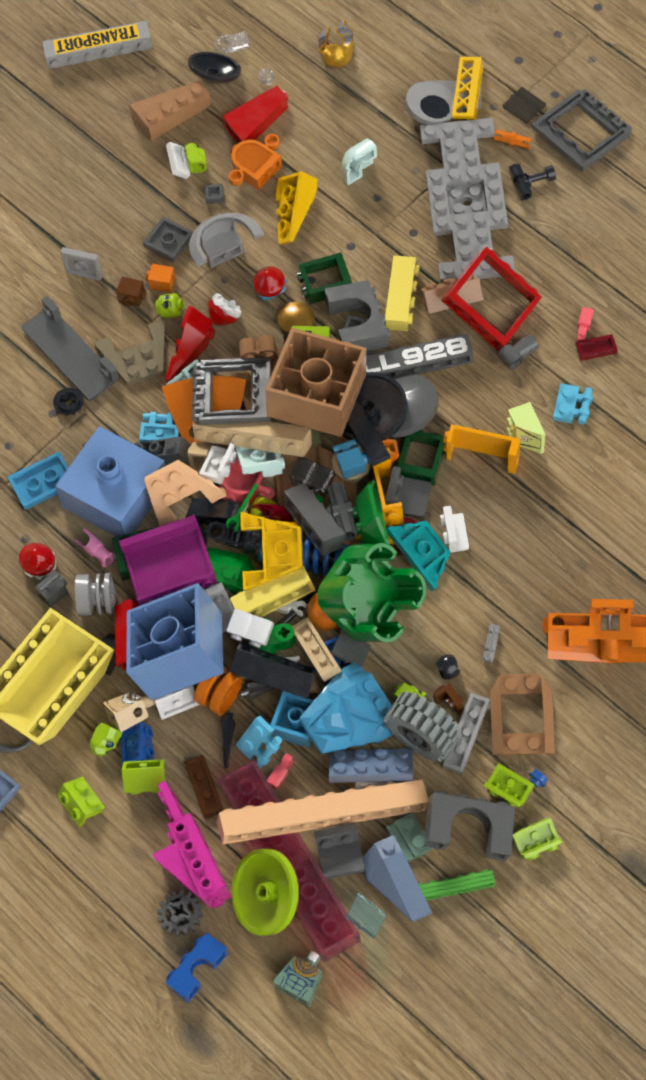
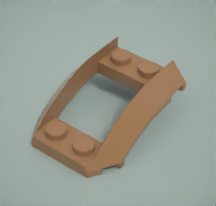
[490,673,555,756]

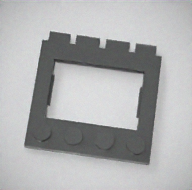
[531,89,632,172]
[192,357,271,425]

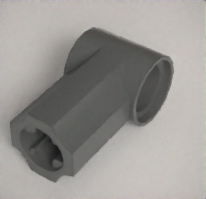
[498,334,539,369]

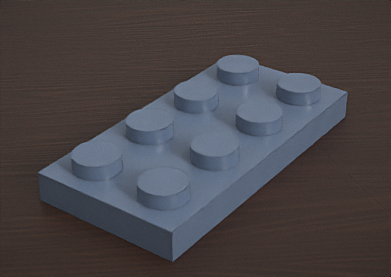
[329,748,413,783]

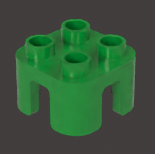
[317,543,426,642]

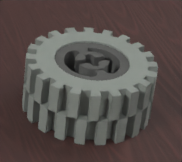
[383,691,462,762]

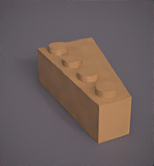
[129,81,211,141]

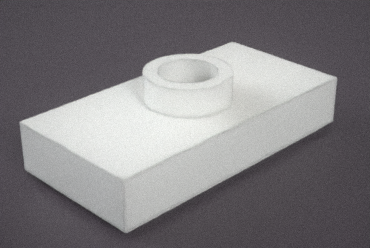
[166,142,191,179]

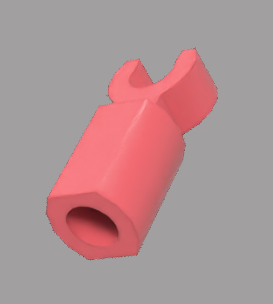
[577,307,594,341]
[266,753,294,790]

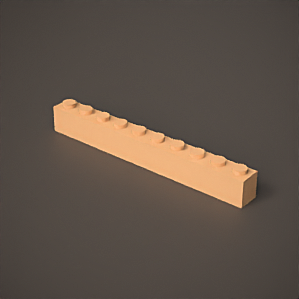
[217,779,428,845]

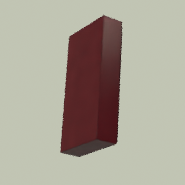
[575,334,618,361]

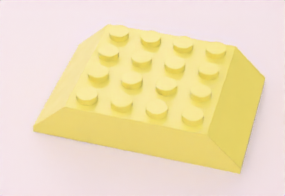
[0,608,114,745]

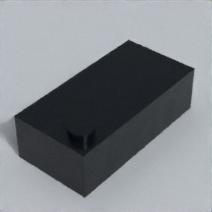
[229,642,317,699]

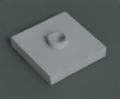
[60,247,103,280]

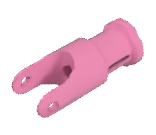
[75,528,115,568]

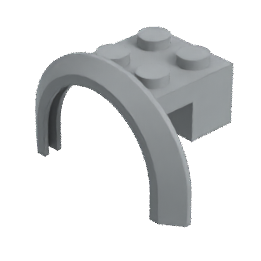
[189,213,265,268]

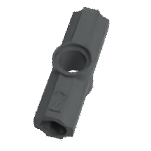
[327,482,357,541]

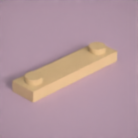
[292,617,341,682]

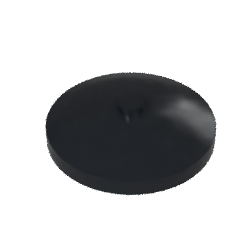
[342,372,408,443]

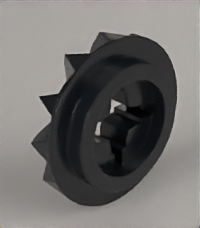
[53,388,84,417]

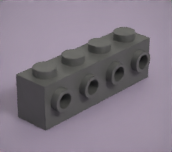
[283,483,345,556]

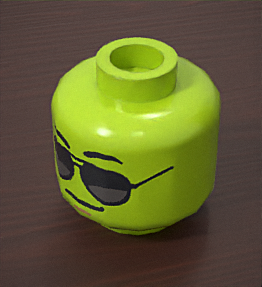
[155,293,185,319]

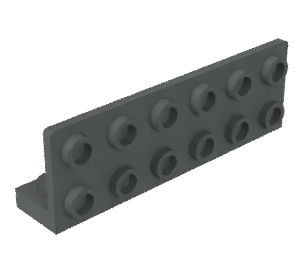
[21,296,120,401]

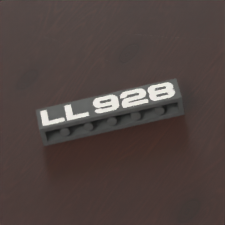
[366,334,473,376]

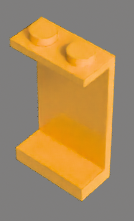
[444,424,520,474]
[371,448,404,529]

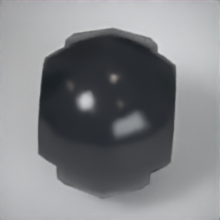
[436,654,461,680]

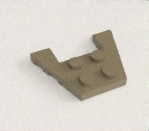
[94,320,166,386]

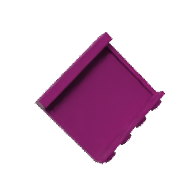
[119,515,218,606]

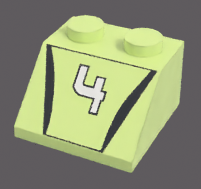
[506,402,545,454]

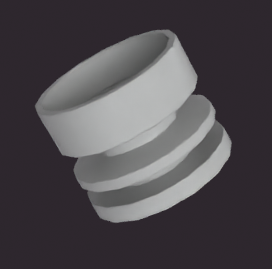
[75,573,116,616]

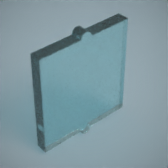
[346,893,387,939]

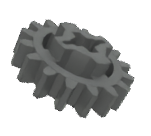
[157,890,204,937]

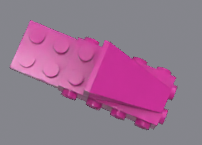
[153,781,232,908]

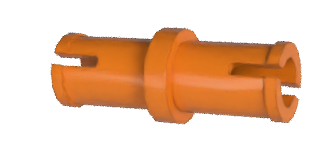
[494,129,532,150]

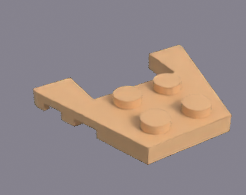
[145,460,227,526]

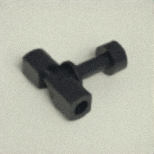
[509,164,556,201]

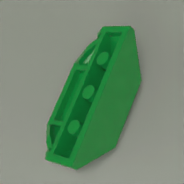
[352,480,390,545]
[207,547,256,595]

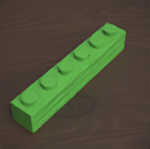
[419,869,495,901]

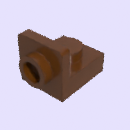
[433,684,464,714]

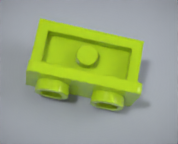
[483,763,535,808]
[57,776,105,827]
[512,817,563,861]

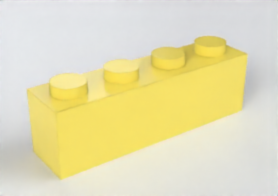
[385,256,419,331]
[230,565,316,617]

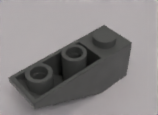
[134,436,191,465]

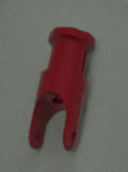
[252,504,292,522]

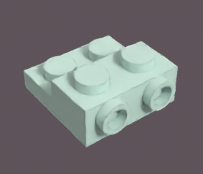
[235,446,285,477]

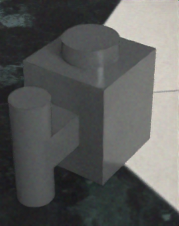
[35,571,68,608]

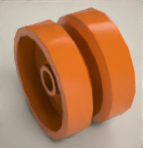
[194,666,243,716]

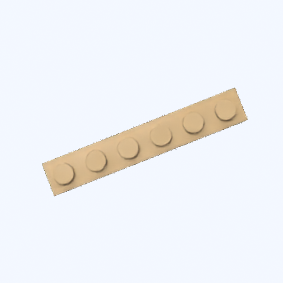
[192,422,312,457]

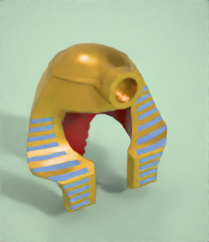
[318,20,354,68]

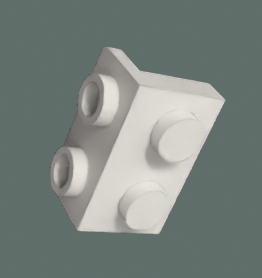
[199,443,237,484]
[440,506,469,552]

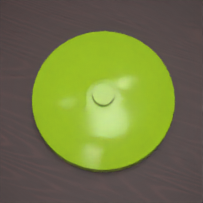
[231,849,299,936]

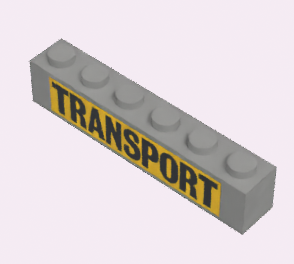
[42,21,152,69]

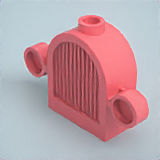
[218,457,275,506]

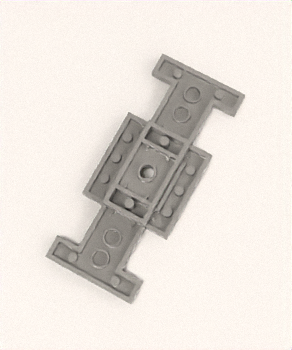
[420,118,515,283]

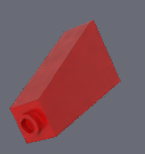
[223,85,289,144]
[115,599,140,671]

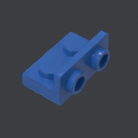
[120,722,155,766]

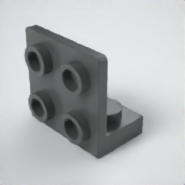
[385,466,432,518]
[314,822,365,880]

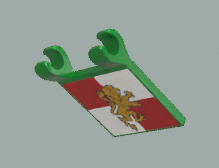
[226,483,259,532]

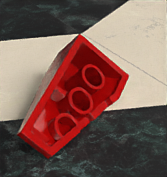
[165,306,215,384]

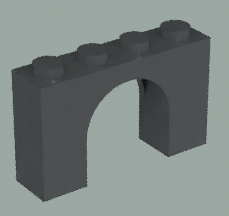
[324,280,391,351]
[424,791,515,861]

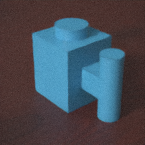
[332,439,368,479]

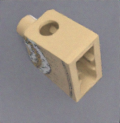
[103,692,155,732]

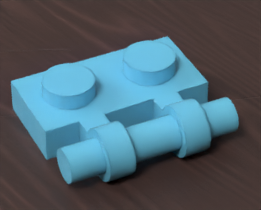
[553,383,593,425]
[139,412,180,442]
[235,716,282,769]

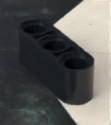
[185,498,241,525]

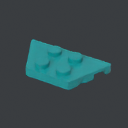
[386,521,451,591]

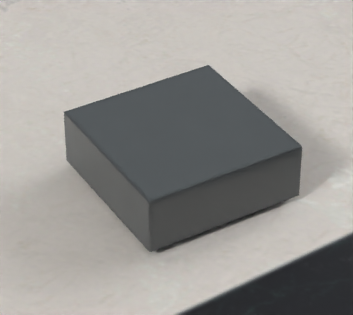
[204,184,224,204]

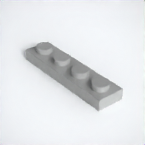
[443,693,490,775]

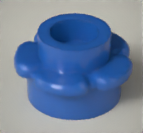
[529,769,548,788]

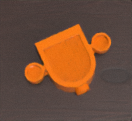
[229,134,282,190]

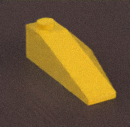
[275,171,318,245]

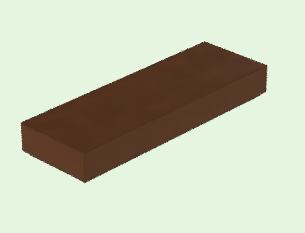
[184,755,223,819]

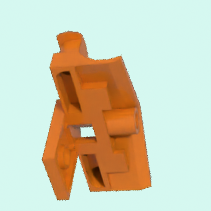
[542,599,646,663]

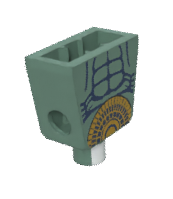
[273,951,322,1008]

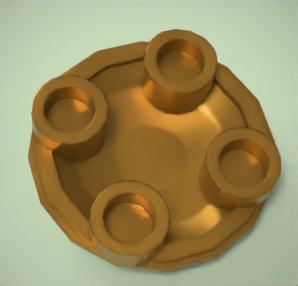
[277,301,314,334]

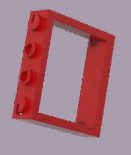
[441,246,542,350]

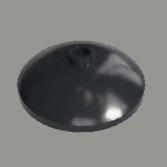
[188,52,241,84]

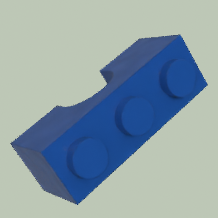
[166,933,229,1004]

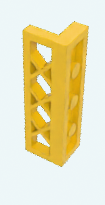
[452,57,483,120]

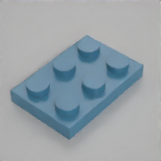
[7,451,69,510]

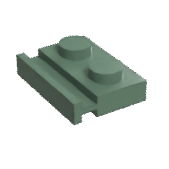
[386,812,433,863]

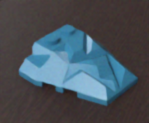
[299,662,392,754]

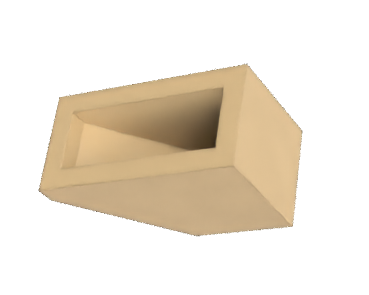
[188,441,213,472]

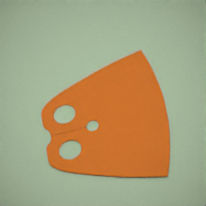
[162,376,246,445]

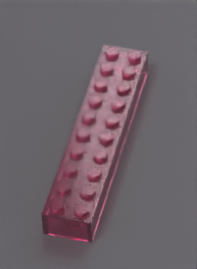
[218,760,361,963]

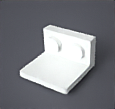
[154,685,200,720]

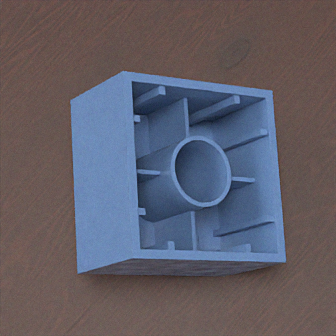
[55,426,166,537]
[126,583,224,700]

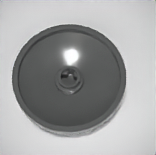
[390,374,439,437]

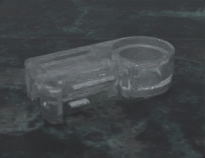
[214,30,250,54]

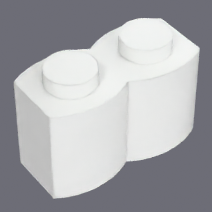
[226,609,274,648]

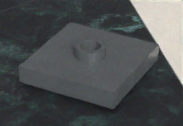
[143,217,193,262]

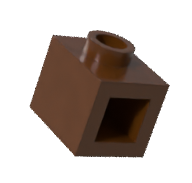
[116,277,147,307]

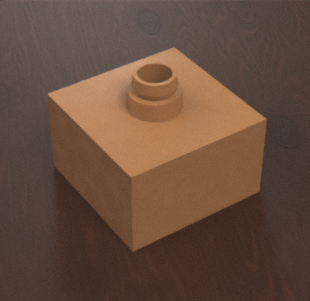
[265,328,367,437]

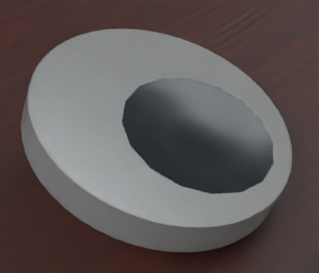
[405,81,454,125]

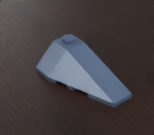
[362,835,432,922]

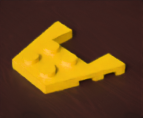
[240,512,303,591]

